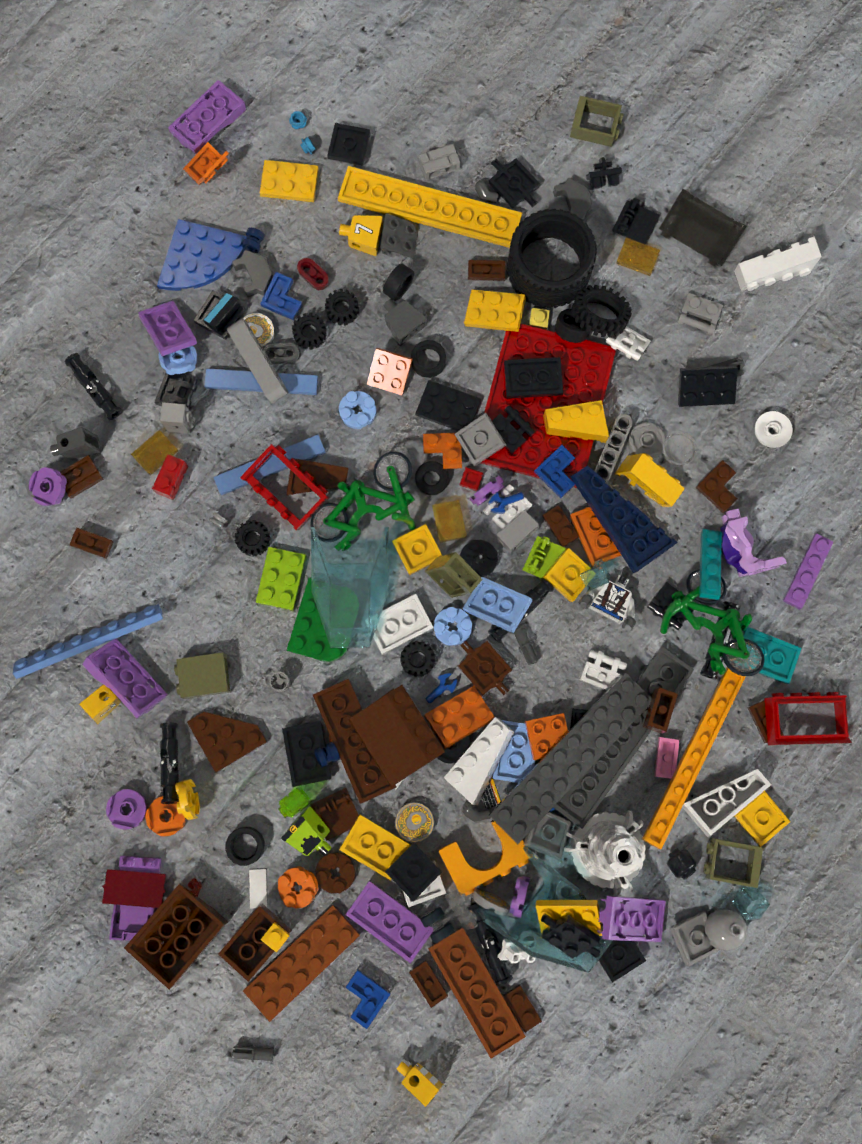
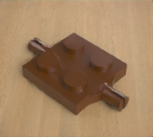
[457,640,512,696]

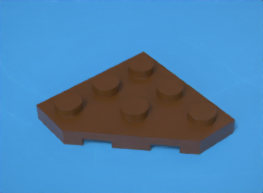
[187,712,267,773]

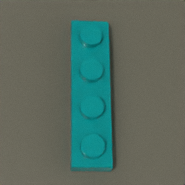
[699,529,722,600]

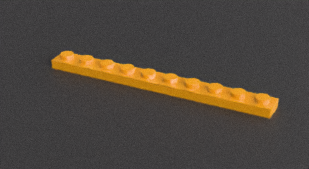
[642,667,746,849]

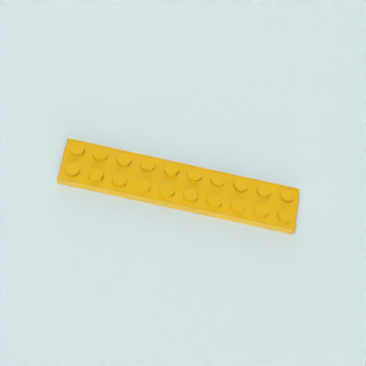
[338,166,522,248]

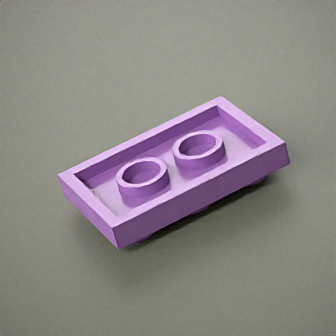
[138,301,197,356]

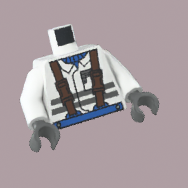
[578,575,636,631]

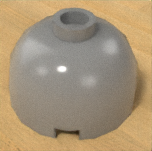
[705,909,747,951]

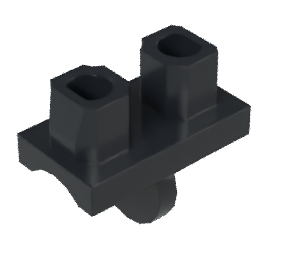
[586,157,622,190]

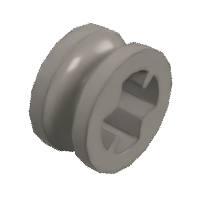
[209,512,228,530]

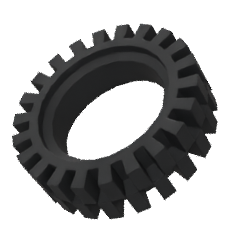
[571,285,632,338]

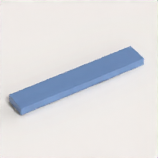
[205,369,318,395]
[213,435,326,496]

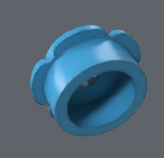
[289,111,307,129]
[300,137,316,155]

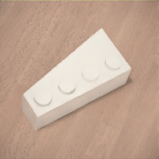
[734,236,822,291]
[444,717,514,805]
[682,769,771,837]

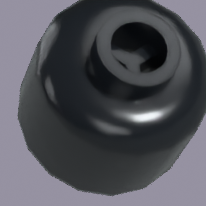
[667,848,697,880]

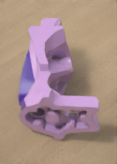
[720,509,787,577]

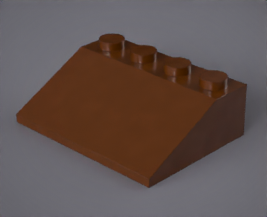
[349,685,445,787]
[124,884,228,990]

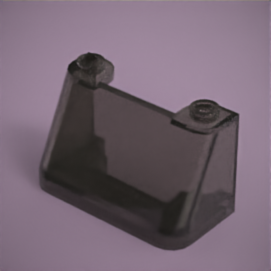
[659,189,747,268]

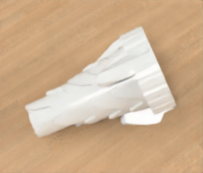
[564,810,646,896]

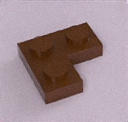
[696,460,738,513]

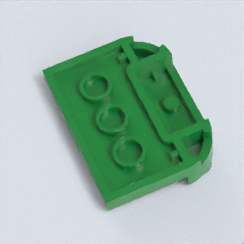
[286,577,360,663]

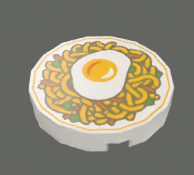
[243,313,275,348]

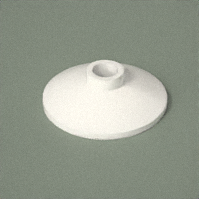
[754,411,793,448]

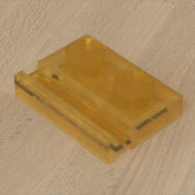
[616,238,660,276]
[131,430,178,475]
[432,500,467,543]

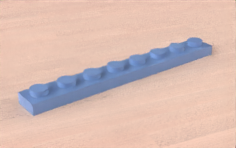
[13,604,163,679]

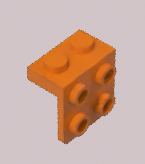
[183,142,229,185]

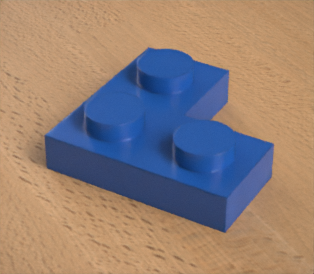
[260,272,302,320]
[534,445,575,499]
[345,969,391,1029]

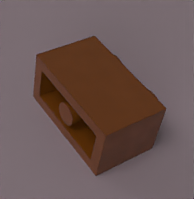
[643,687,678,734]

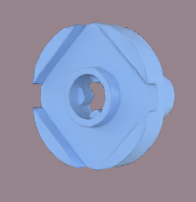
[159,346,197,375]
[339,391,376,429]
[434,607,472,646]

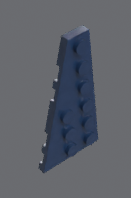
[571,465,678,573]

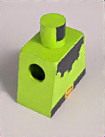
[281,806,332,856]

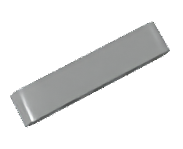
[227,318,288,404]
[594,414,632,484]

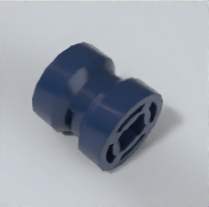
[242,227,265,253]
[314,741,340,768]

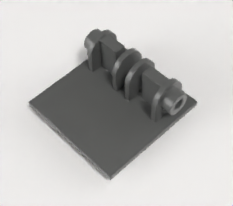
[380,213,419,259]

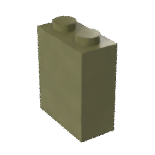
[174,652,231,699]

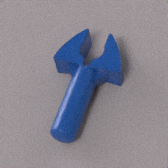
[488,492,524,514]
[425,673,457,704]

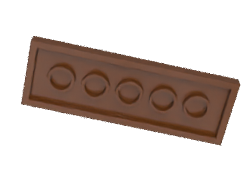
[243,904,360,1022]
[428,927,526,1058]

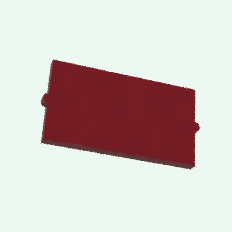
[102,869,166,908]

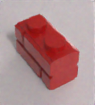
[152,454,189,500]

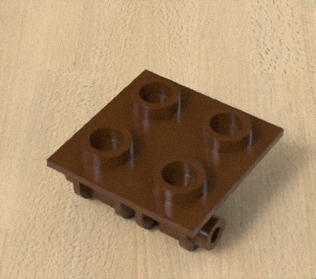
[310,788,359,841]

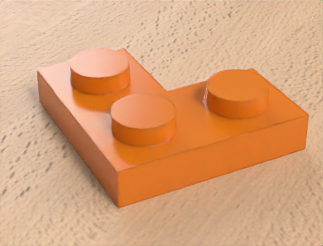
[423,433,462,469]

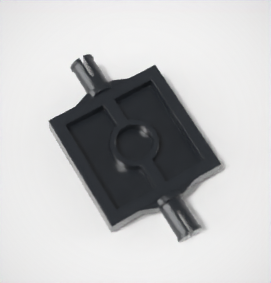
[489,158,540,209]
[541,914,600,958]

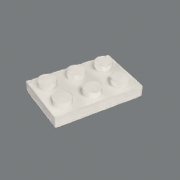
[365,594,434,655]

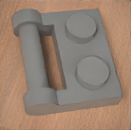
[677,293,723,335]

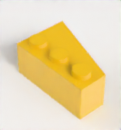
[543,400,609,443]
[615,453,685,507]

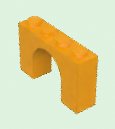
[438,820,531,896]

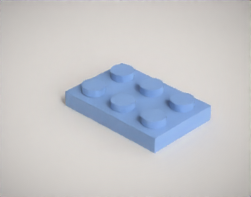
[463,577,532,633]
[492,720,535,783]

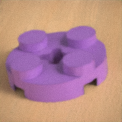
[29,467,67,506]
[469,476,504,506]
[106,789,148,830]
[510,876,530,918]

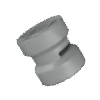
[269,672,291,692]

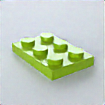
[256,547,306,611]

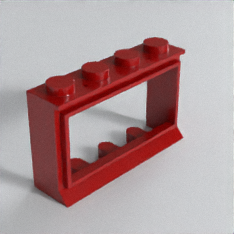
[240,444,329,530]
[764,692,852,746]

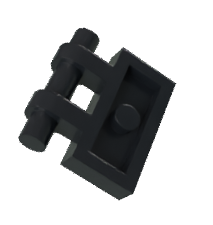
[155,372,198,408]
[492,405,536,454]
[647,582,694,630]

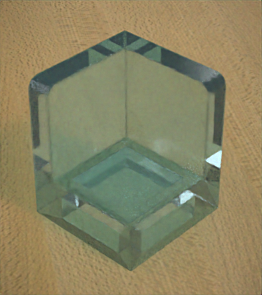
[580,559,610,591]
[733,887,770,920]

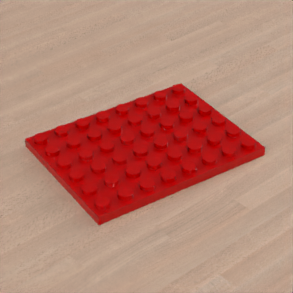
[481,324,616,488]

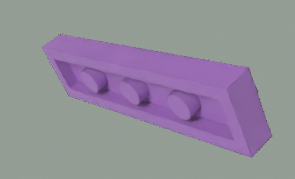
[783,533,833,610]

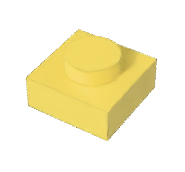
[529,308,550,330]

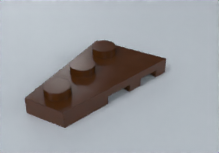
[286,458,349,495]

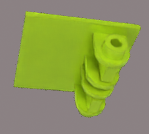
[522,536,566,578]

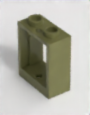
[570,96,624,147]
[425,552,483,598]
[703,838,763,888]

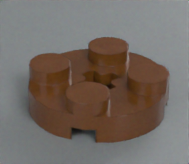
[315,852,355,893]

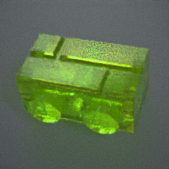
[278,788,312,818]

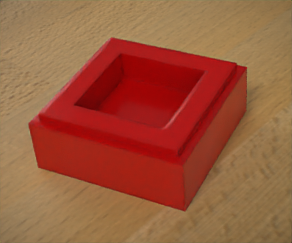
[459,467,483,491]

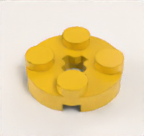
[175,779,200,820]

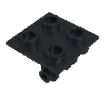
[612,198,660,246]

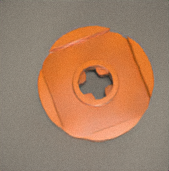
[145,796,186,836]
[278,866,318,908]

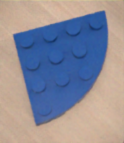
[157,219,247,291]

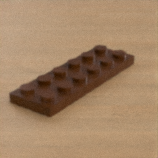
[313,679,397,804]

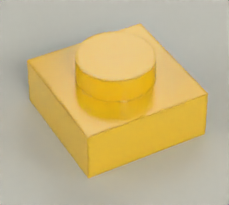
[261,922,290,953]

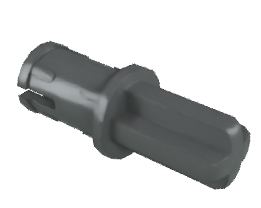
[514,626,538,665]
[232,1045,274,1062]

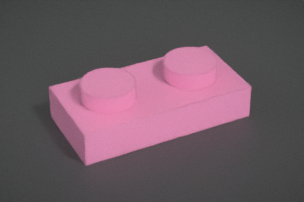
[654,737,679,779]

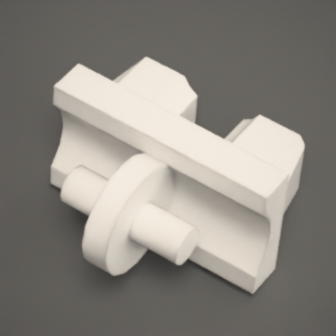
[497,935,537,963]

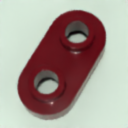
[297,258,329,290]

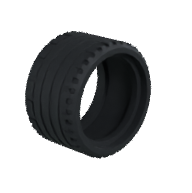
[507,209,597,308]

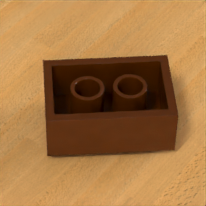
[218,903,292,982]

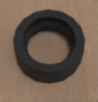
[383,263,414,301]
[555,309,589,343]
[411,340,446,378]
[225,827,265,866]

